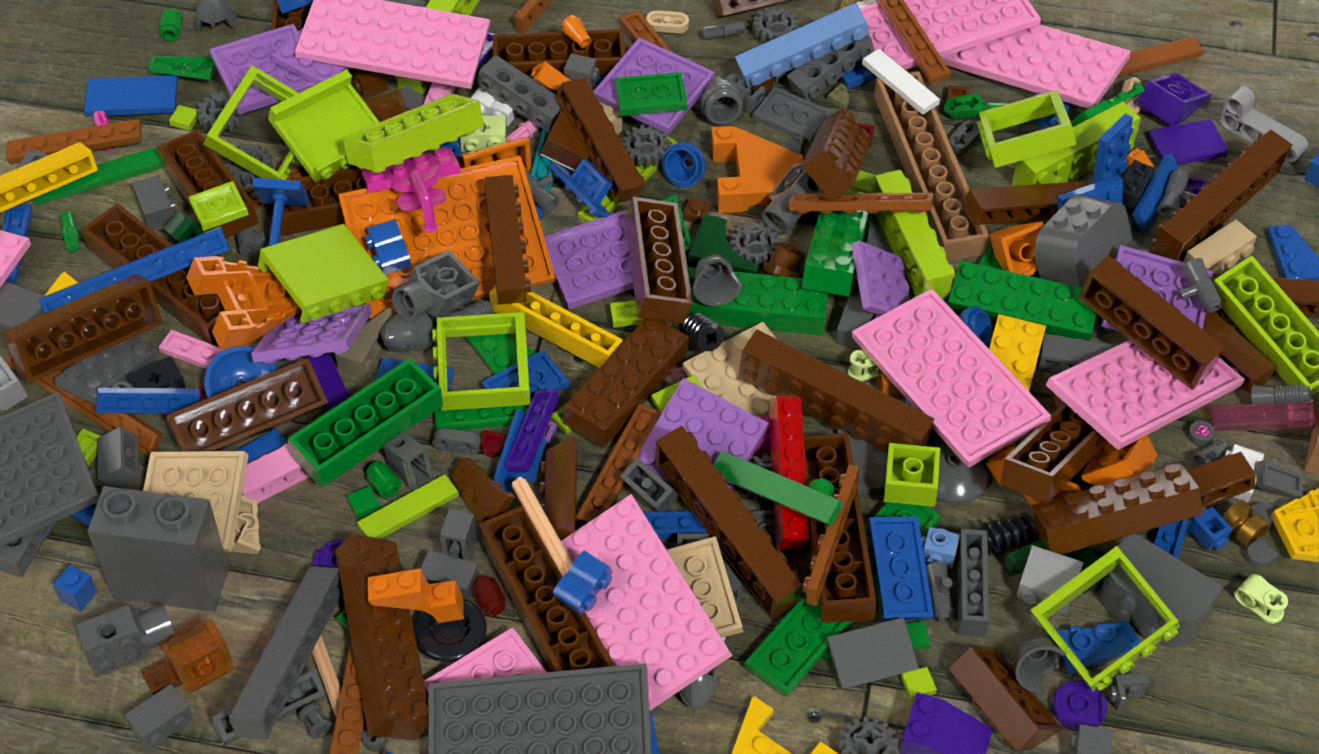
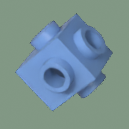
[921,527,960,570]

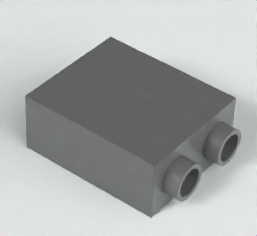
[87,486,229,612]

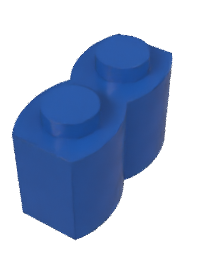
[365,219,411,275]
[553,550,613,615]

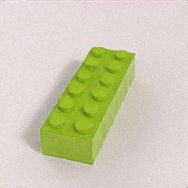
[343,94,484,173]
[1011,101,1141,186]
[872,170,955,304]
[1213,255,1319,396]

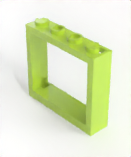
[204,65,298,180]
[977,90,1076,168]
[432,312,530,411]
[1031,546,1180,692]

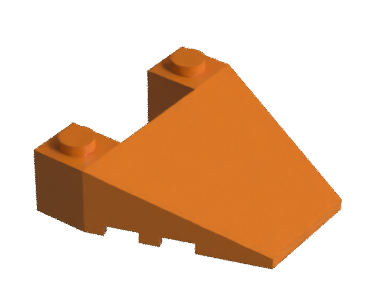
[711,126,803,213]
[186,256,302,350]

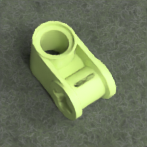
[847,349,884,382]
[1234,574,1288,624]

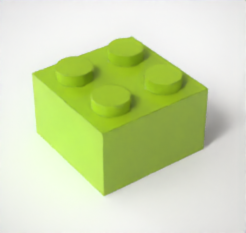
[884,443,940,507]

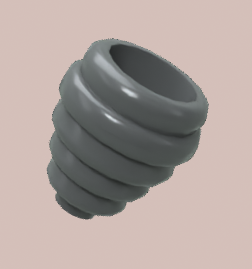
[700,77,743,125]

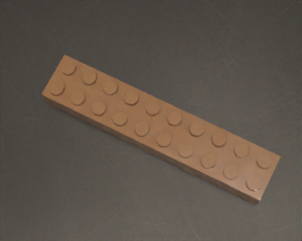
[874,71,989,261]

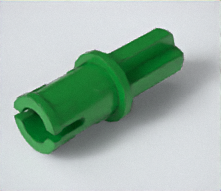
[60,211,80,253]

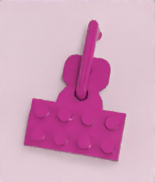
[361,148,461,232]

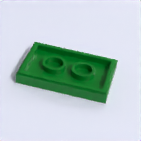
[615,72,688,116]

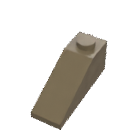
[334,308,394,378]

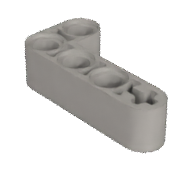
[1220,86,1308,163]

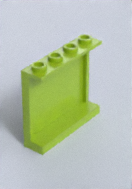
[268,69,379,182]
[258,224,389,324]

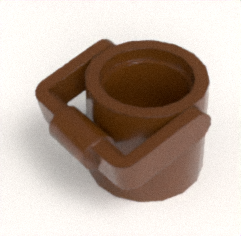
[764,242,805,278]

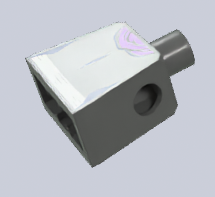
[383,432,434,492]

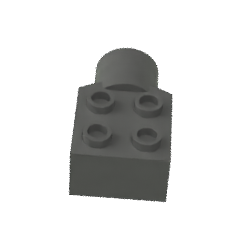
[762,161,824,235]
[392,250,480,320]
[76,604,177,677]

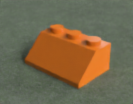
[457,137,531,172]
[1081,435,1157,486]

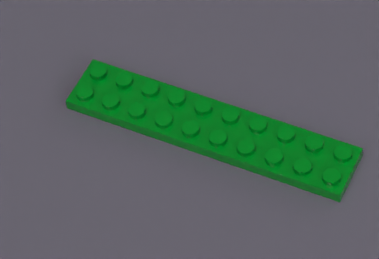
[744,502,941,697]

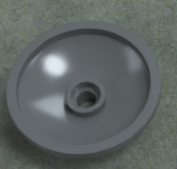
[927,440,991,504]

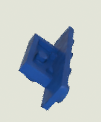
[549,158,613,218]
[493,409,547,492]

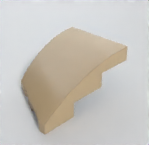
[232,495,261,554]

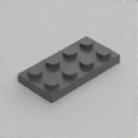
[55,337,158,405]

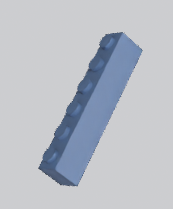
[735,3,870,88]

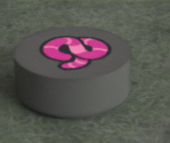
[1188,420,1215,446]

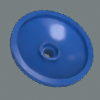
[204,346,277,398]

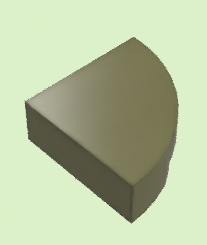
[827,83,849,110]

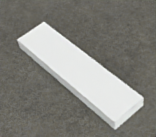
[862,49,940,115]

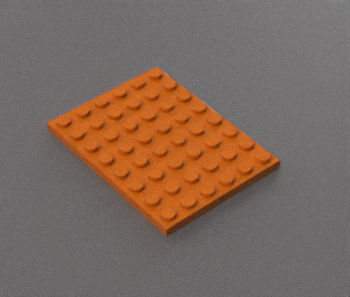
[338,156,556,320]

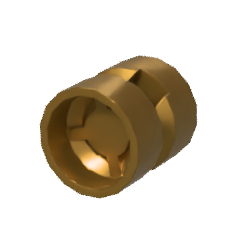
[1222,499,1270,548]

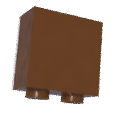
[540,109,592,171]

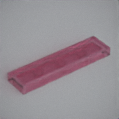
[1211,402,1316,431]

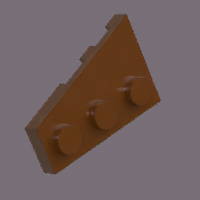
[450,458,515,524]

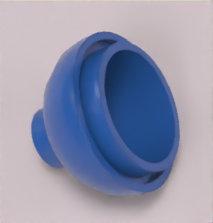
[662,142,706,188]
[958,306,993,348]

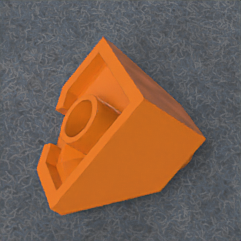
[989,222,1044,276]

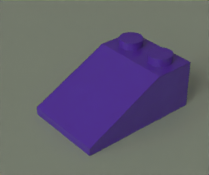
[1137,73,1212,126]
[899,692,993,754]

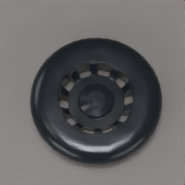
[413,598,487,662]

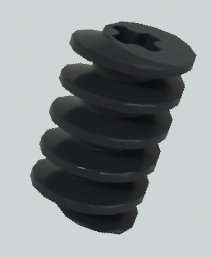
[679,312,724,351]
[980,511,1039,555]

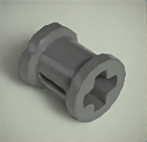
[299,702,333,740]

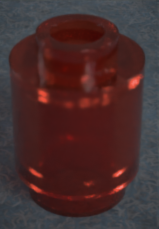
[472,576,507,617]

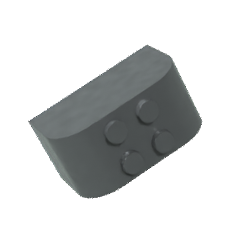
[1035,194,1132,288]
[1099,533,1224,648]

